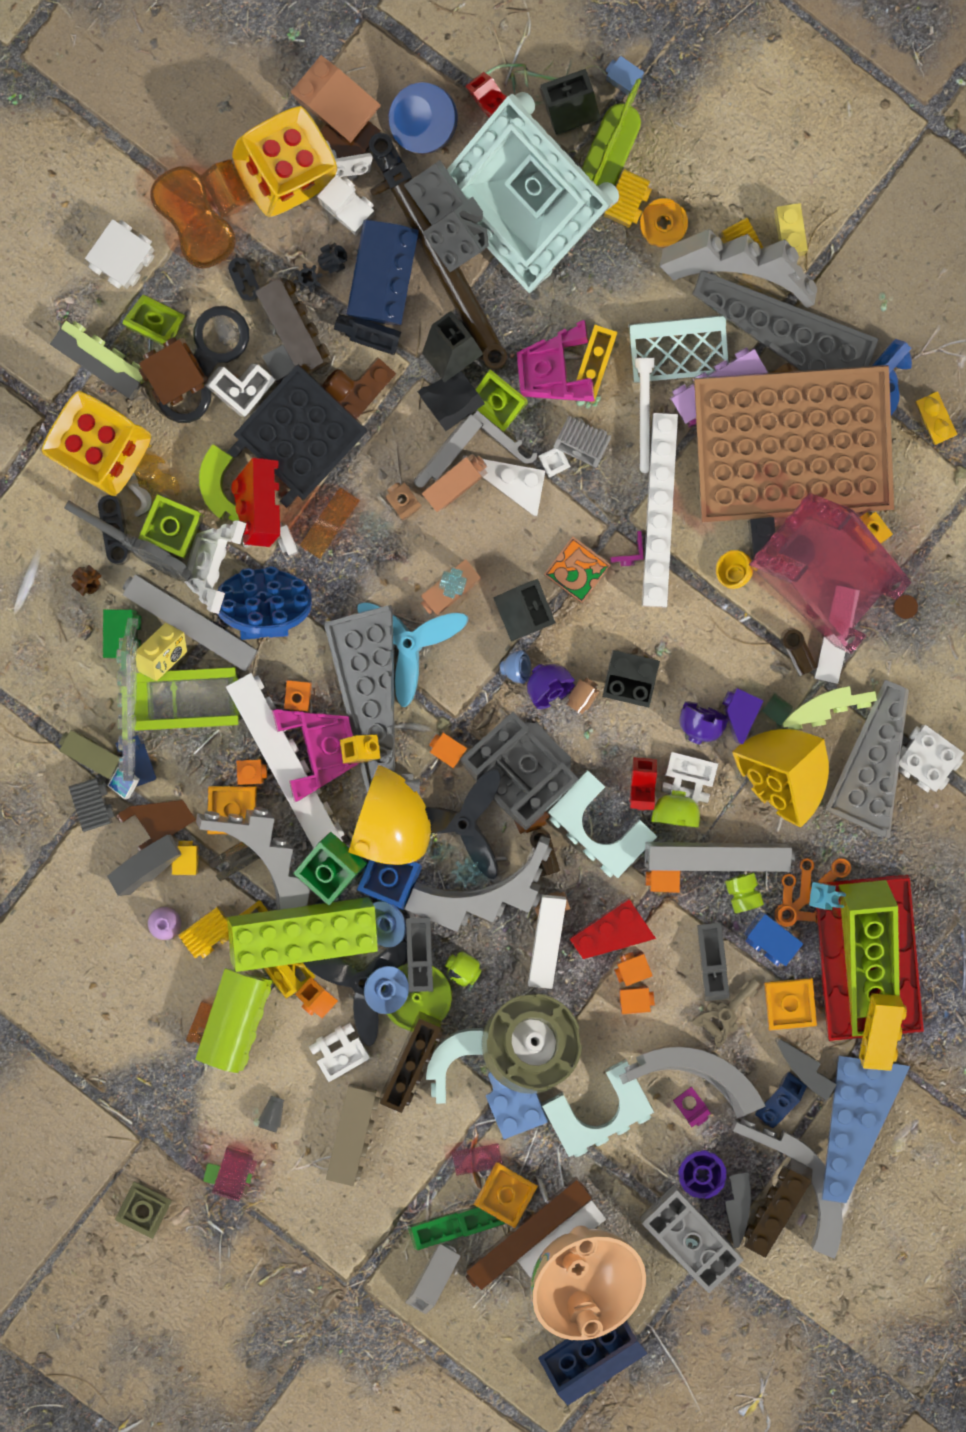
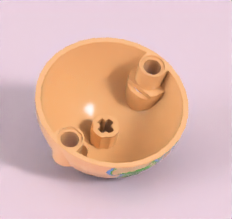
[530,1226,646,1340]

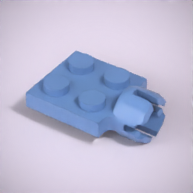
[486,1072,549,1139]

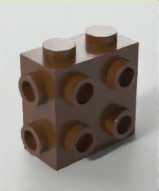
[139,337,208,406]

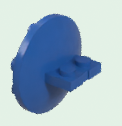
[217,566,312,640]

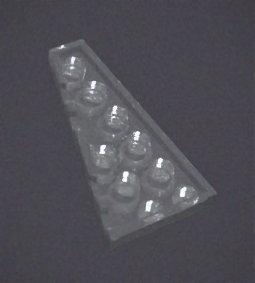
[117,618,138,781]

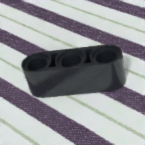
[98,495,130,565]

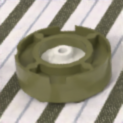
[482,994,582,1094]

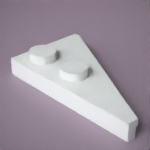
[462,456,545,516]

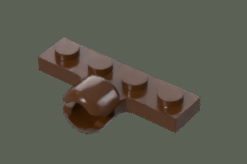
[322,357,396,419]

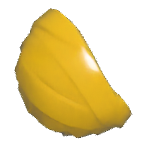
[716,550,754,589]

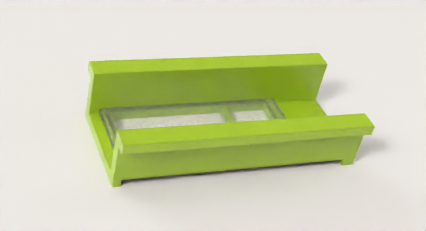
[120,667,240,731]

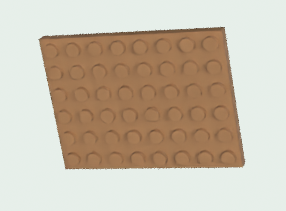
[694,365,894,522]

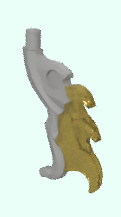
[126,444,180,517]

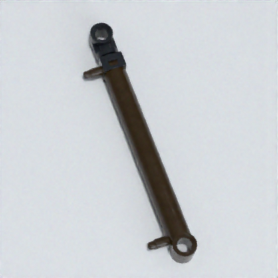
[369,133,507,371]

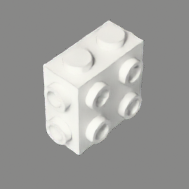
[85,219,154,289]
[898,725,964,793]

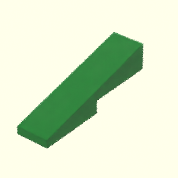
[407,1206,506,1251]

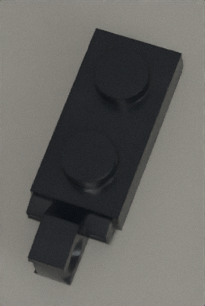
[334,314,402,355]

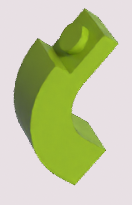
[199,444,239,521]

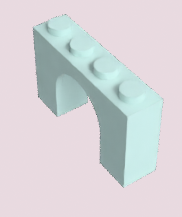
[548,770,657,878]
[542,1059,654,1158]

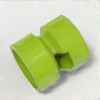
[725,872,764,913]

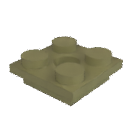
[115,1181,172,1239]

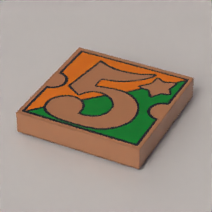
[544,537,611,603]

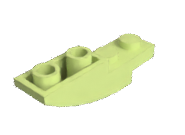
[781,686,877,730]

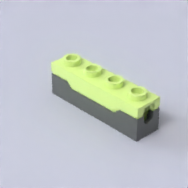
[50,321,145,401]

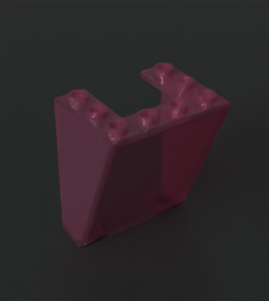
[749,493,912,654]

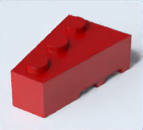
[231,458,281,547]
[569,898,656,959]

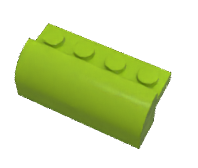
[195,968,272,1073]

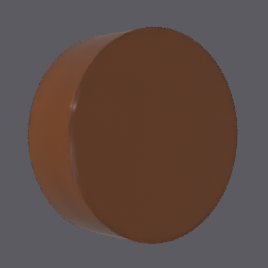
[893,595,918,619]

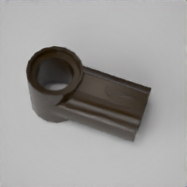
[780,628,818,676]
[530,828,560,877]

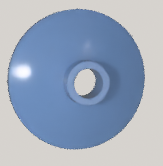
[373,901,406,947]
[364,966,409,1014]

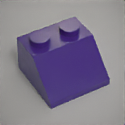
[722,688,763,744]

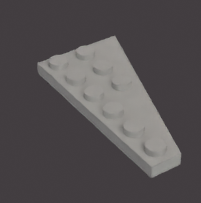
[825,680,909,839]

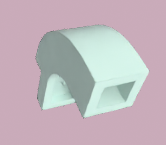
[426,1028,483,1104]

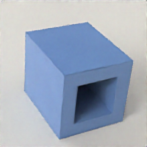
[605,56,644,96]

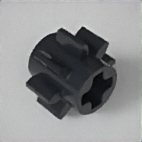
[318,243,348,274]
[293,263,323,294]

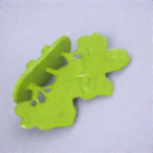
[581,78,641,186]

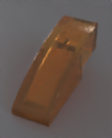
[300,487,360,560]

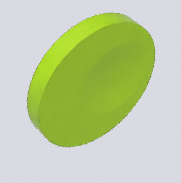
[383,963,452,1031]

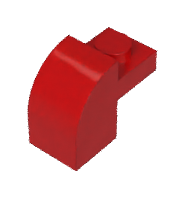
[465,72,507,118]
[629,757,657,810]

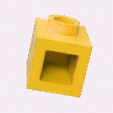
[854,511,893,550]
[340,735,380,764]
[170,840,199,875]

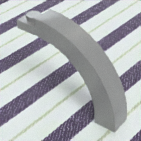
[619,1047,765,1118]

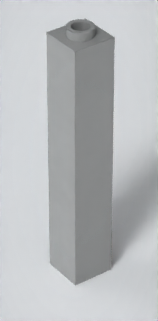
[122,575,259,671]
[644,842,795,872]

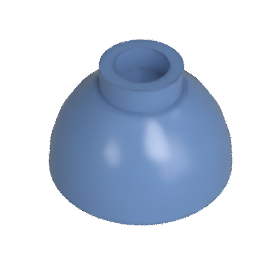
[500,650,531,684]

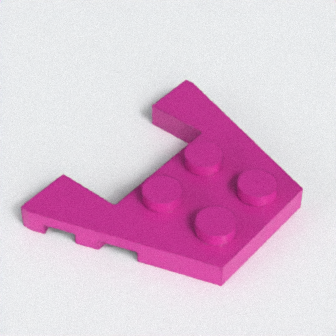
[517,320,595,402]
[272,710,359,802]

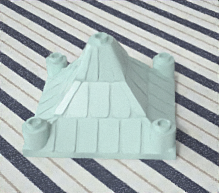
[447,92,619,293]

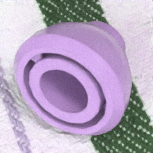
[148,907,181,940]

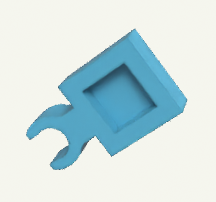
[809,882,846,910]

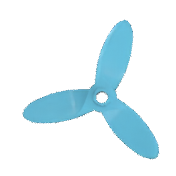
[357,602,468,707]

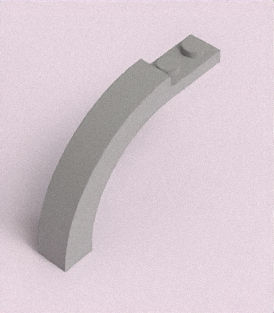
[731,1118,843,1259]

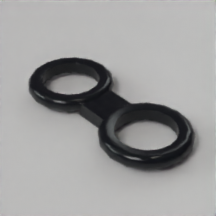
[156,306,250,423]

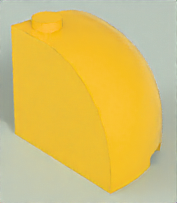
[732,729,829,827]
[348,765,431,865]

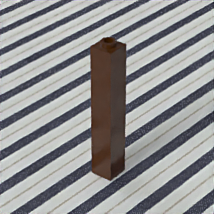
[466,1177,592,1290]

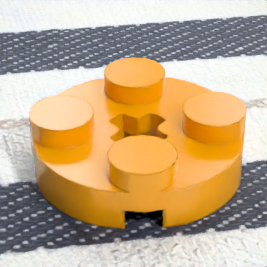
[640,198,688,248]

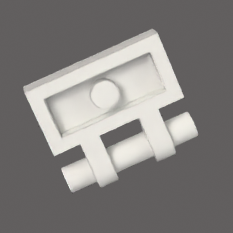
[661,752,718,803]
[309,1023,371,1082]

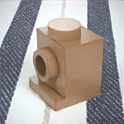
[386,482,422,521]

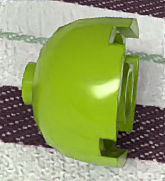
[651,790,700,828]

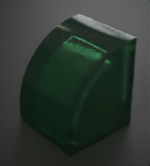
[760,692,793,726]

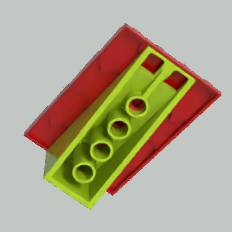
[816,874,924,1041]

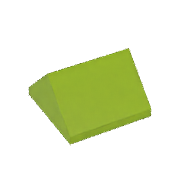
[122,295,185,346]
[476,370,528,431]

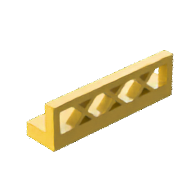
[240,900,316,998]

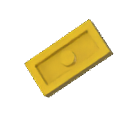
[915,391,958,445]

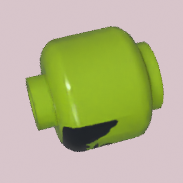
[445,951,482,987]

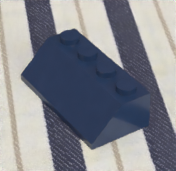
[346,220,419,325]
[538,1320,648,1406]

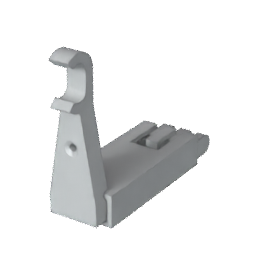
[414,411,537,487]

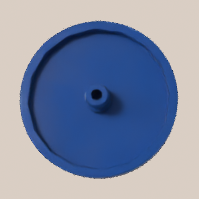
[389,82,458,154]

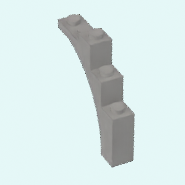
[660,229,817,308]
[196,807,310,910]
[405,836,552,932]

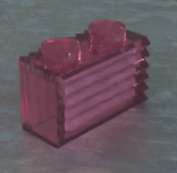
[212,1145,258,1202]

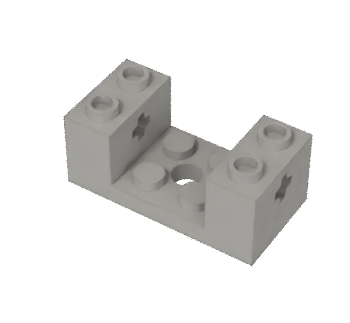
[640,1184,743,1293]

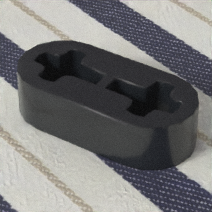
[228,257,260,302]

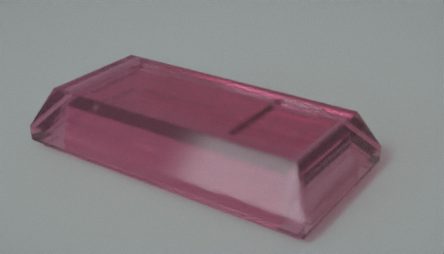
[452,1143,503,1176]

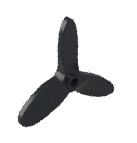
[425,768,501,879]
[303,941,408,1046]

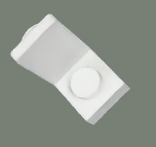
[326,141,373,178]
[242,523,299,556]

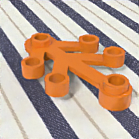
[774,858,851,927]

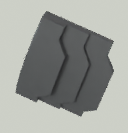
[460,712,579,830]

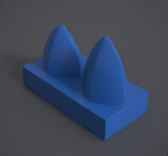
[872,339,912,389]

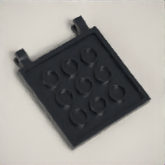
[227,364,369,508]

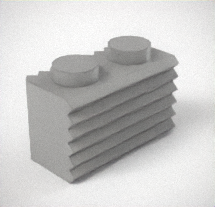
[554,416,611,468]

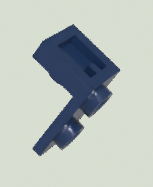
[115,735,157,787]
[755,1071,807,1128]

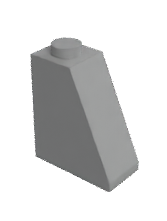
[405,1244,460,1314]

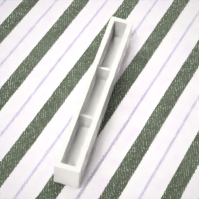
[642,413,678,608]
[226,673,345,848]

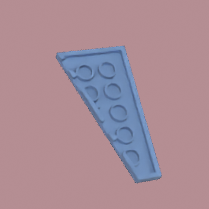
[821,1056,910,1203]

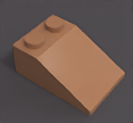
[291,55,381,143]

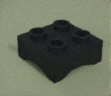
[417,371,485,431]

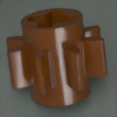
[71,565,101,596]

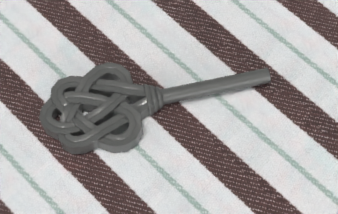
[64,500,192,582]

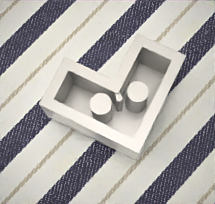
[317,175,375,235]
[204,363,275,417]

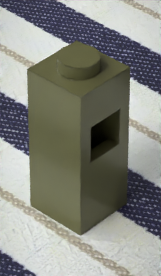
[59,730,123,779]

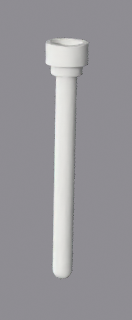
[635,358,654,473]

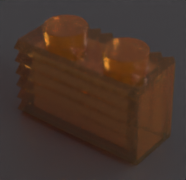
[201,159,252,218]

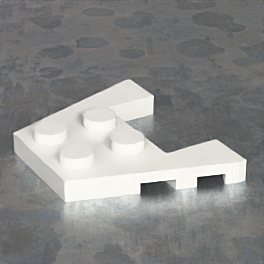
[184,520,246,614]

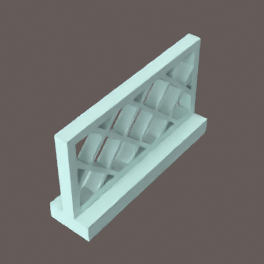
[628,315,729,383]

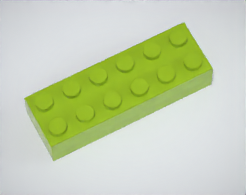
[227,897,378,972]

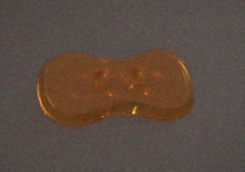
[150,166,236,269]

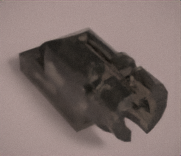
[208,826,280,881]

